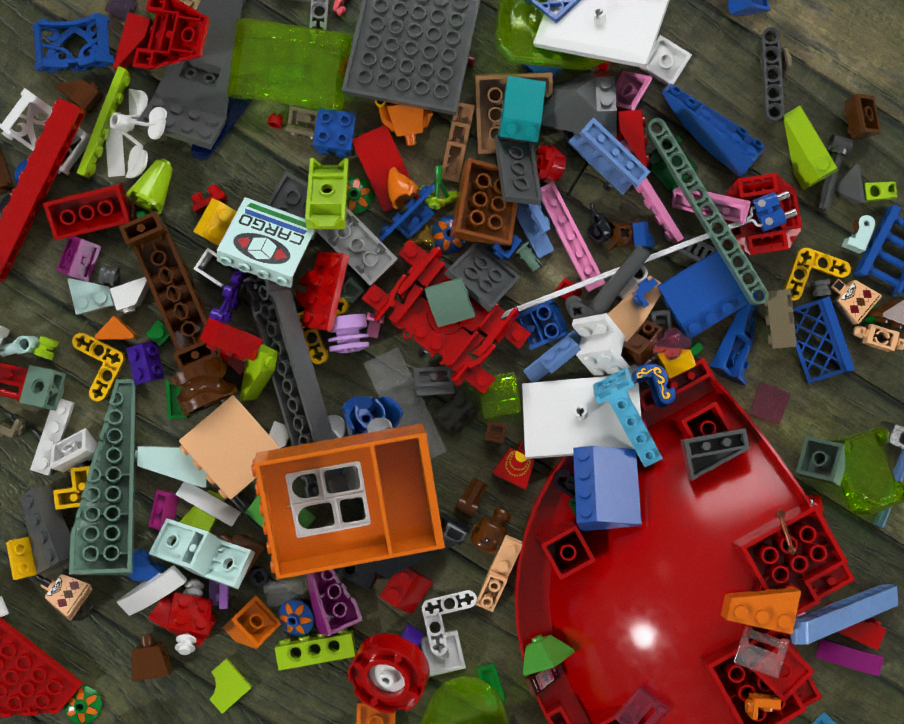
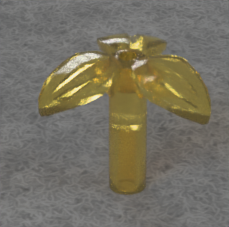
[403,223,435,250]

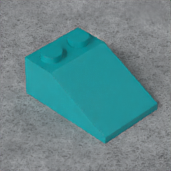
[498,76,546,142]

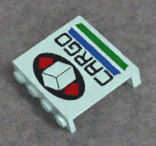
[217,197,317,288]

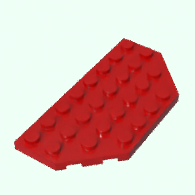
[0,617,83,718]

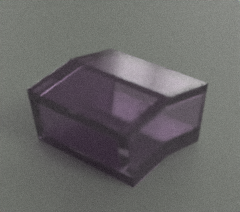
[105,0,138,20]

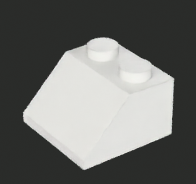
[50,428,98,472]

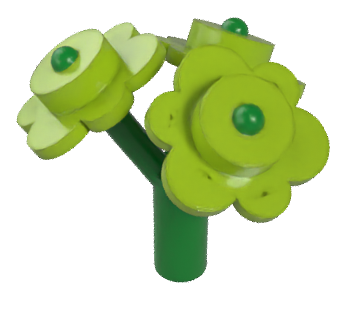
[420,165,458,209]

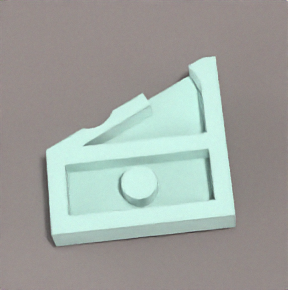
[67,278,115,315]

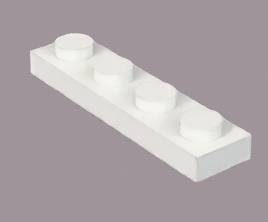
[30,398,75,476]

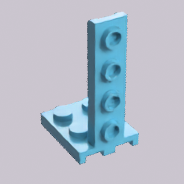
[593,367,663,467]

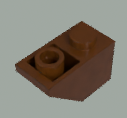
[869,299,904,330]
[624,319,663,367]

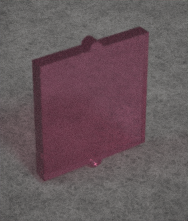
[749,382,791,425]

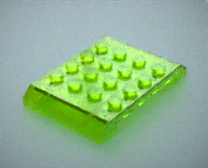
[227,18,353,111]

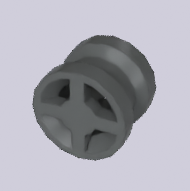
[98,265,120,287]
[810,279,832,297]

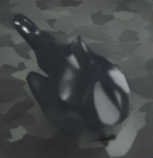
[587,202,612,243]

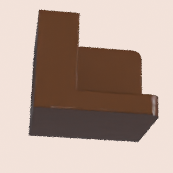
[484,421,507,444]

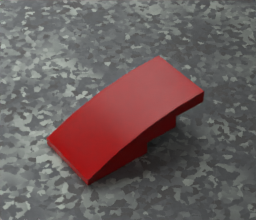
[352,125,418,212]

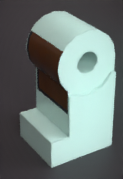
[842,215,875,253]

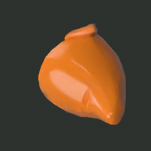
[388,167,420,209]

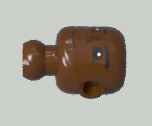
[470,506,511,555]

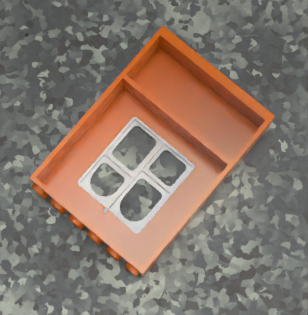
[251,423,445,579]

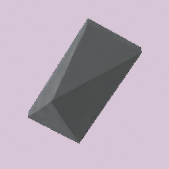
[834,164,865,205]

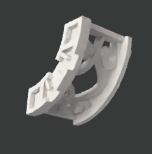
[0,88,91,175]

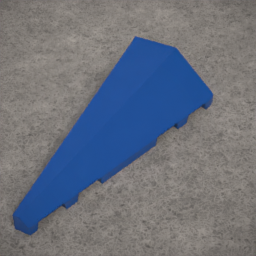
[709,291,759,385]

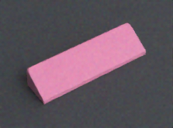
[672,186,751,224]

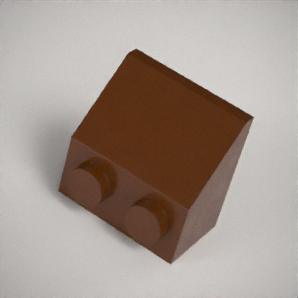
[844,94,881,140]

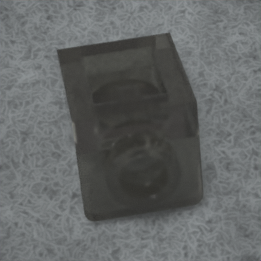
[875,421,904,449]

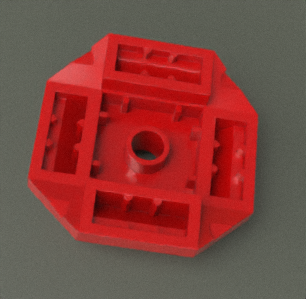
[725,173,802,256]

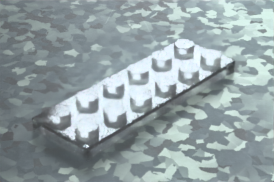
[364,347,447,459]

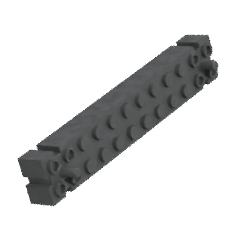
[243,275,349,498]

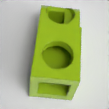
[863,182,898,203]

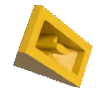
[654,348,696,379]

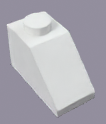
[110,277,150,314]

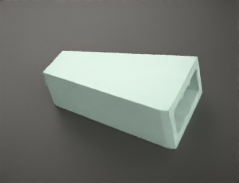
[135,446,210,488]

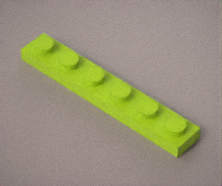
[77,66,131,179]

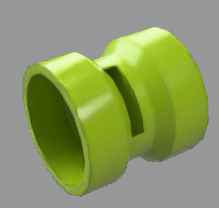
[33,336,59,360]

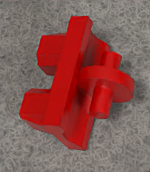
[191,184,228,214]

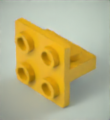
[6,536,37,580]

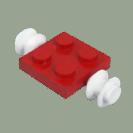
[167,579,213,655]

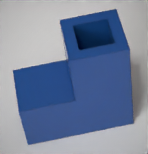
[632,222,655,248]

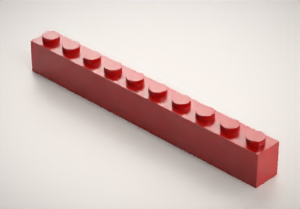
[0,98,87,282]

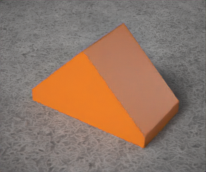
[95,316,139,340]

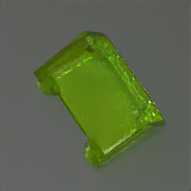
[831,425,904,515]

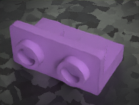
[209,566,229,609]

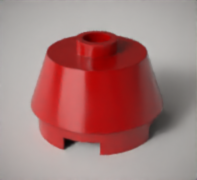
[536,145,566,182]

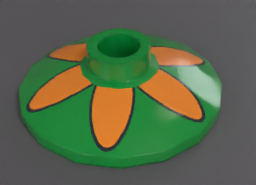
[346,176,374,214]
[63,685,102,724]

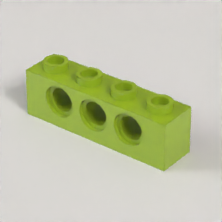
[275,628,357,671]

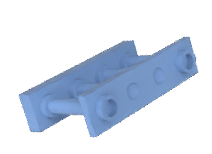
[567,117,650,195]

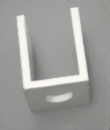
[194,248,237,288]

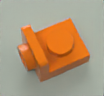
[745,693,781,720]

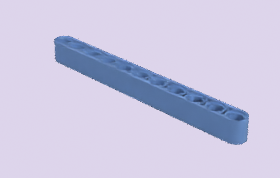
[790,584,899,645]

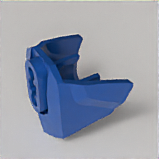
[341,396,403,436]

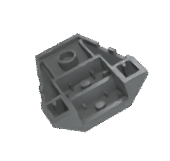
[541,70,617,139]

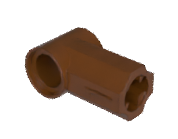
[454,477,488,519]

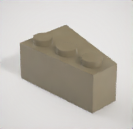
[764,288,797,349]

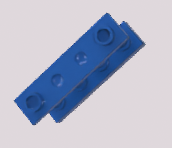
[853,204,904,295]

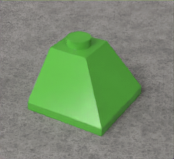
[523,634,574,676]

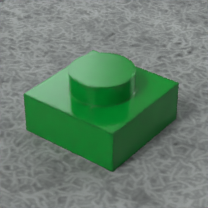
[146,320,171,347]

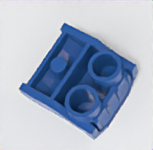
[516,299,568,350]

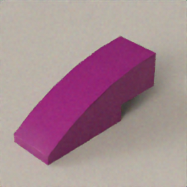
[815,639,884,676]

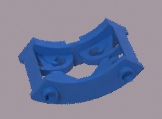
[32,13,114,73]

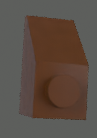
[54,80,104,114]

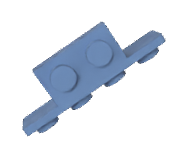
[516,203,554,258]
[523,329,581,383]

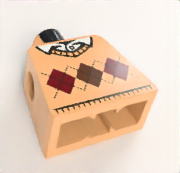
[831,279,882,325]
[41,574,93,621]

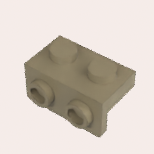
[285,104,318,139]

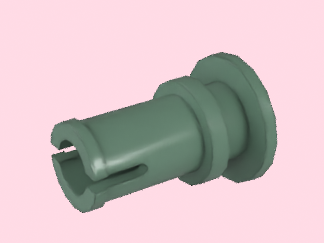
[513,241,542,272]

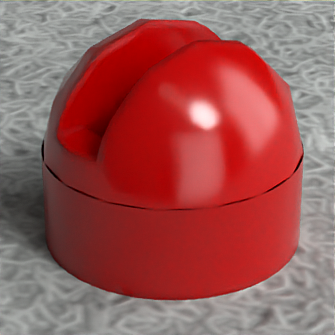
[267,113,283,129]

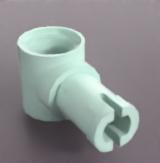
[0,336,39,357]

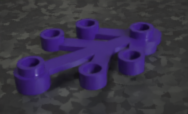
[209,269,249,323]

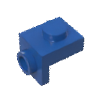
[632,278,658,308]

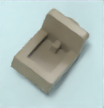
[0,418,26,438]

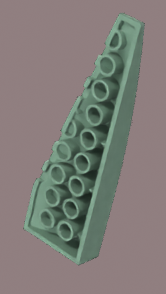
[69,379,136,575]

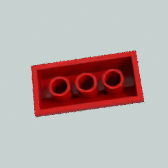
[43,182,131,241]

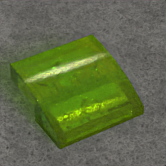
[479,372,522,419]

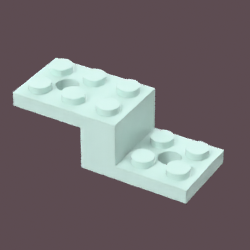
[149,518,255,589]

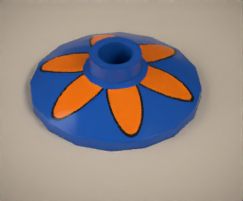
[431,216,468,254]
[278,599,315,636]

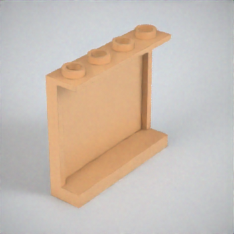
[179,395,280,501]

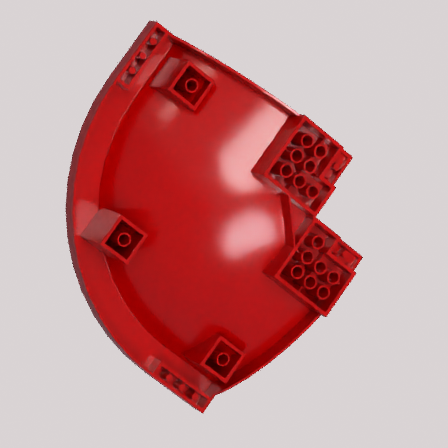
[514,358,855,724]

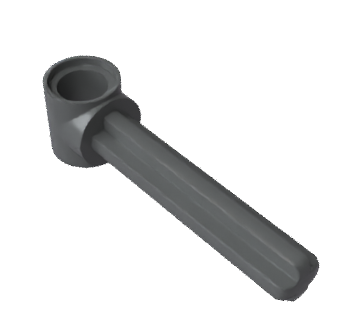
[818,134,853,210]

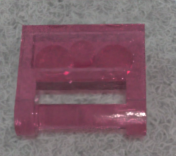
[614,686,670,724]

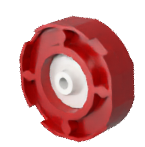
[348,634,430,714]

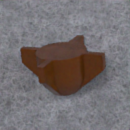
[606,218,640,251]

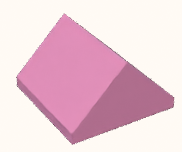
[615,70,653,111]

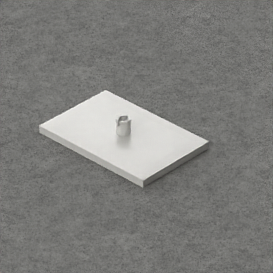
[533,0,669,68]
[522,376,641,459]

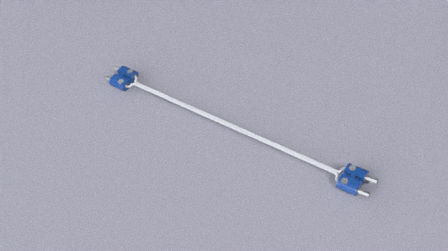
[463,191,797,334]

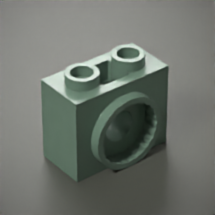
[19,365,66,411]

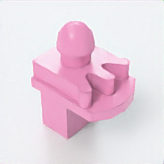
[366,309,385,339]

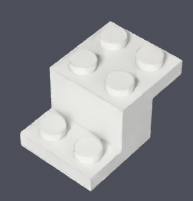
[572,313,630,377]

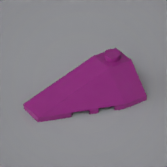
[306,569,362,636]

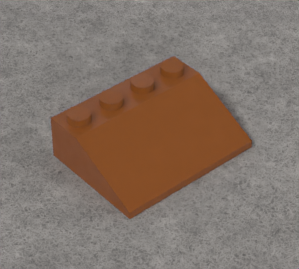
[450,158,518,246]

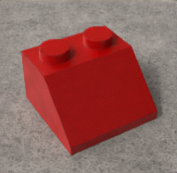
[379,567,433,614]

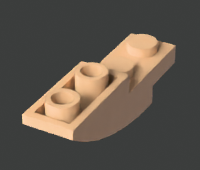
[475,535,522,612]

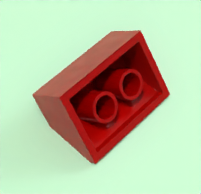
[148,591,219,647]

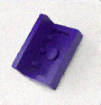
[126,342,164,385]

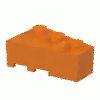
[721,587,801,634]

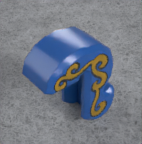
[632,364,676,408]

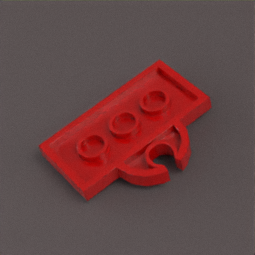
[296,252,349,332]

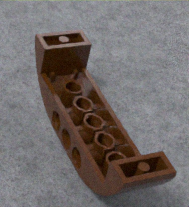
[119,211,218,372]

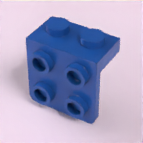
[313,108,356,158]

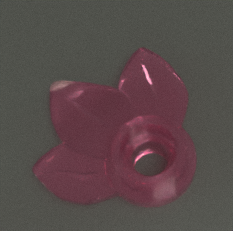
[653,328,691,360]

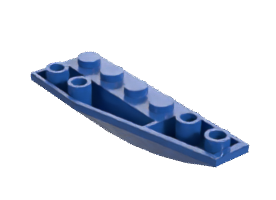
[662,83,766,178]

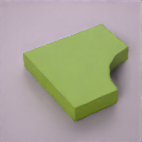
[209,658,252,714]

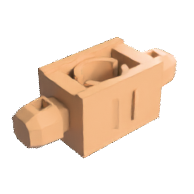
[852,324,904,352]

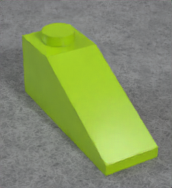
[239,344,278,401]

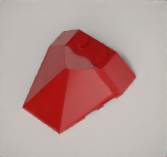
[132,0,210,70]

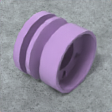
[327,314,370,353]

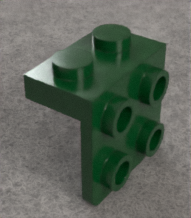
[647,135,698,192]

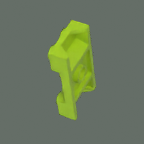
[305,158,349,229]

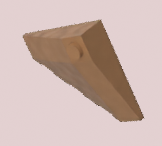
[474,72,553,154]

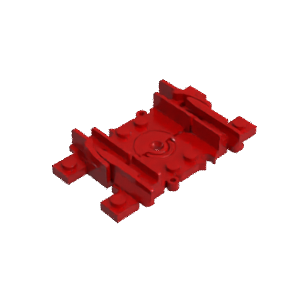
[362,239,531,395]

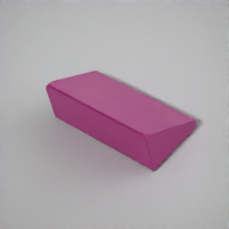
[148,489,179,531]

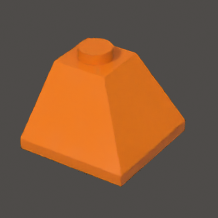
[222,595,281,649]

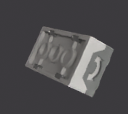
[316,207,399,287]

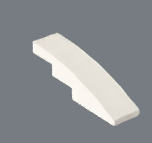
[117,565,187,616]

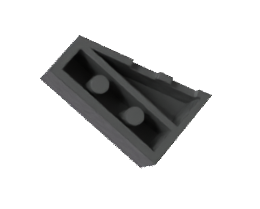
[680,428,750,481]

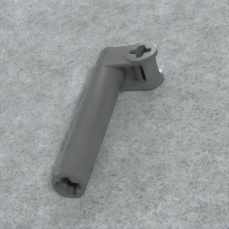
[565,245,651,319]

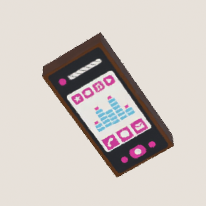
[525,666,560,697]

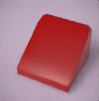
[554,278,583,302]

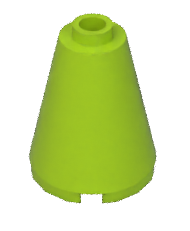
[126,159,173,214]

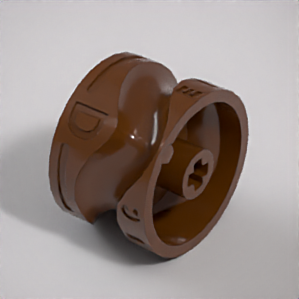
[168,356,239,416]

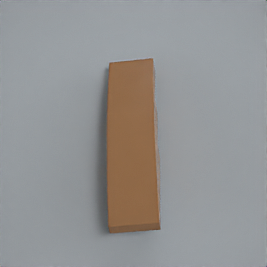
[442,102,475,182]

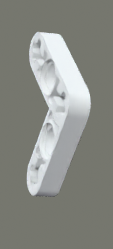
[422,590,477,656]

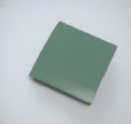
[425,277,475,327]

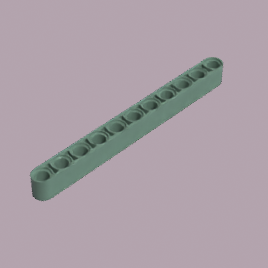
[647,118,769,305]

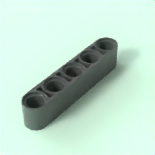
[760,27,784,124]

